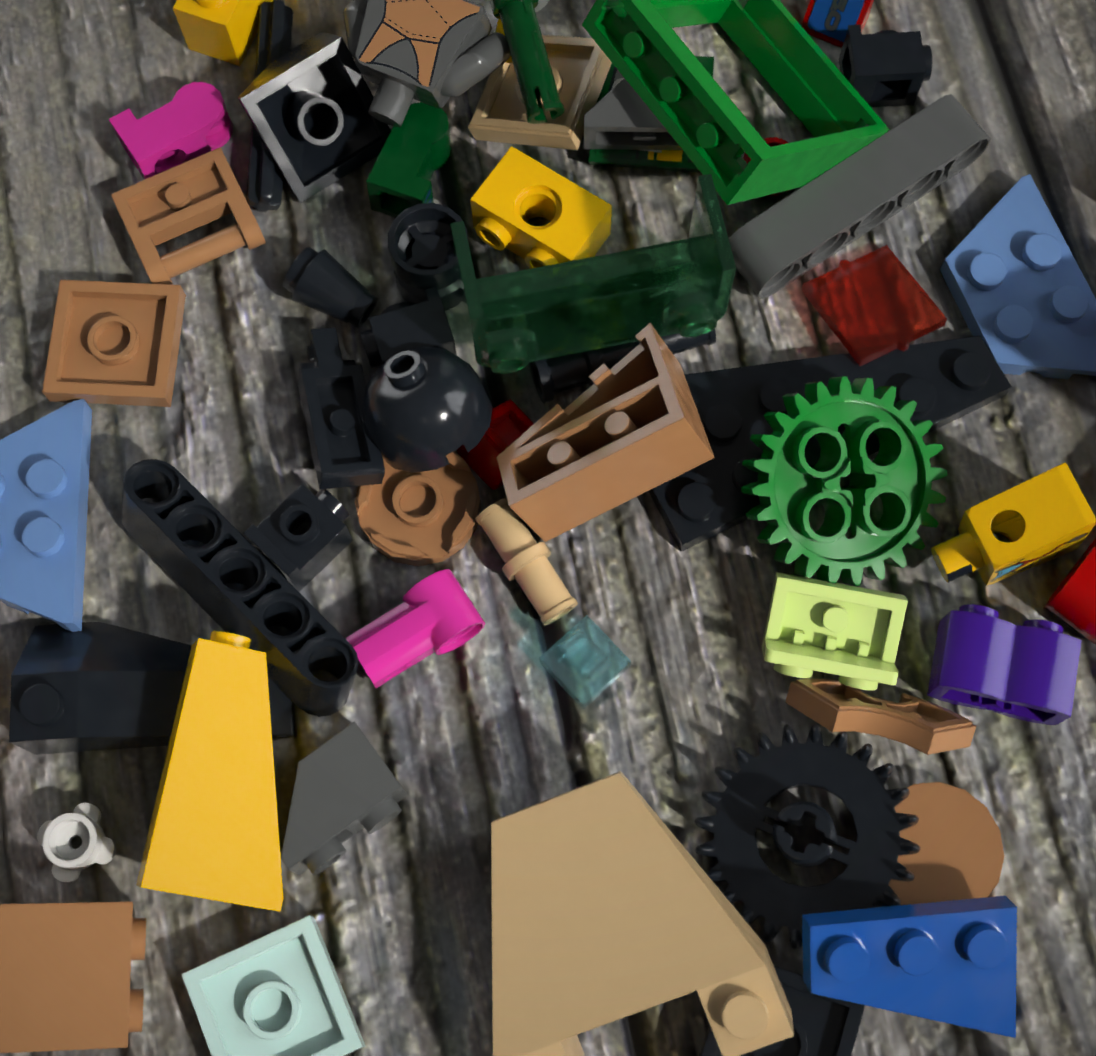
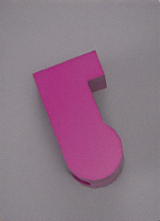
[108,82,233,180]

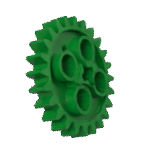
[741,376,948,586]

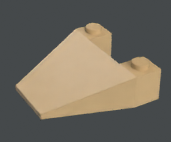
[491,771,794,1056]

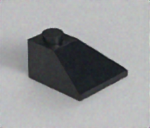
[237,32,391,203]

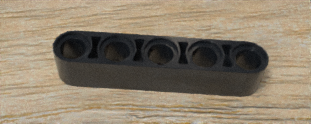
[122,459,359,717]

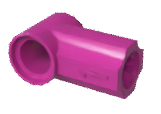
[345,569,485,688]

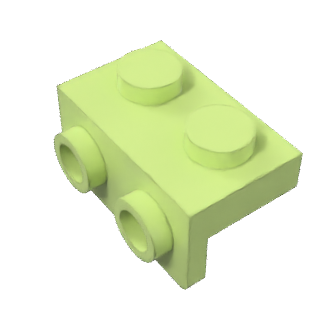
[762,572,908,690]

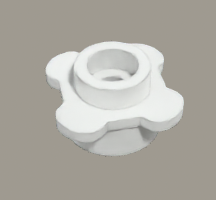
[37,803,116,883]

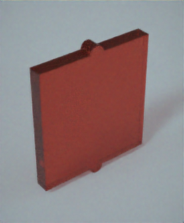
[802,245,947,366]

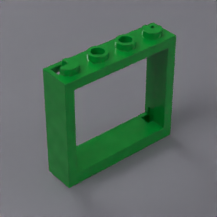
[582,0,890,205]

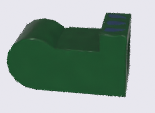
[366,102,451,218]

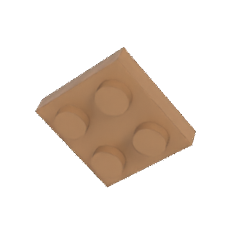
[42,280,186,407]

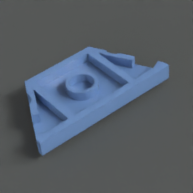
[940,174,1096,379]
[0,399,92,632]

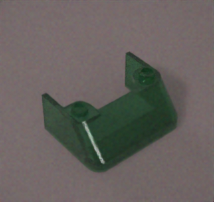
[450,174,736,374]

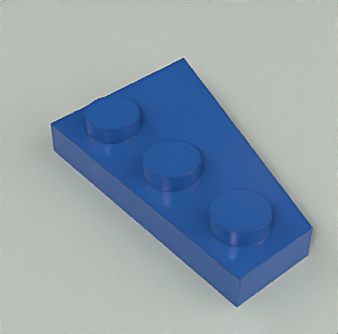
[802,896,1017,1038]

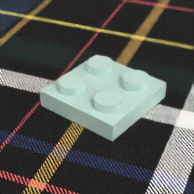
[181,915,365,1056]

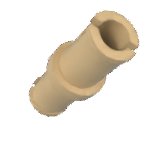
[475,498,578,626]

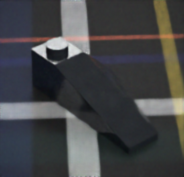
[9,621,295,755]

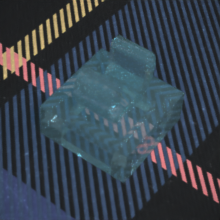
[539,615,631,709]

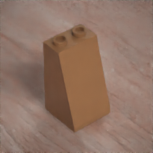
[0,902,146,1053]

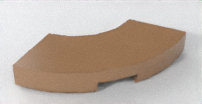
[785,679,976,755]

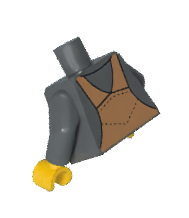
[343,0,513,128]

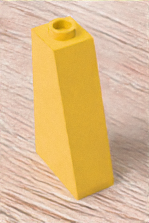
[136,631,283,912]

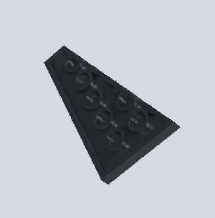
[648,336,1012,552]

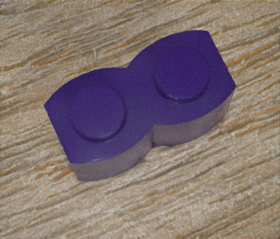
[927,604,1082,726]

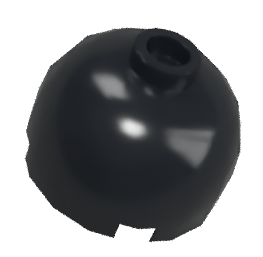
[362,346,493,473]

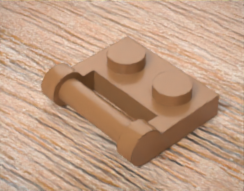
[111,147,266,285]

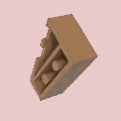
[496,323,715,542]

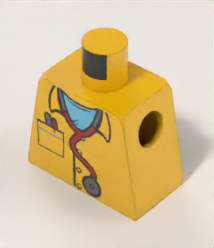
[931,462,1096,585]

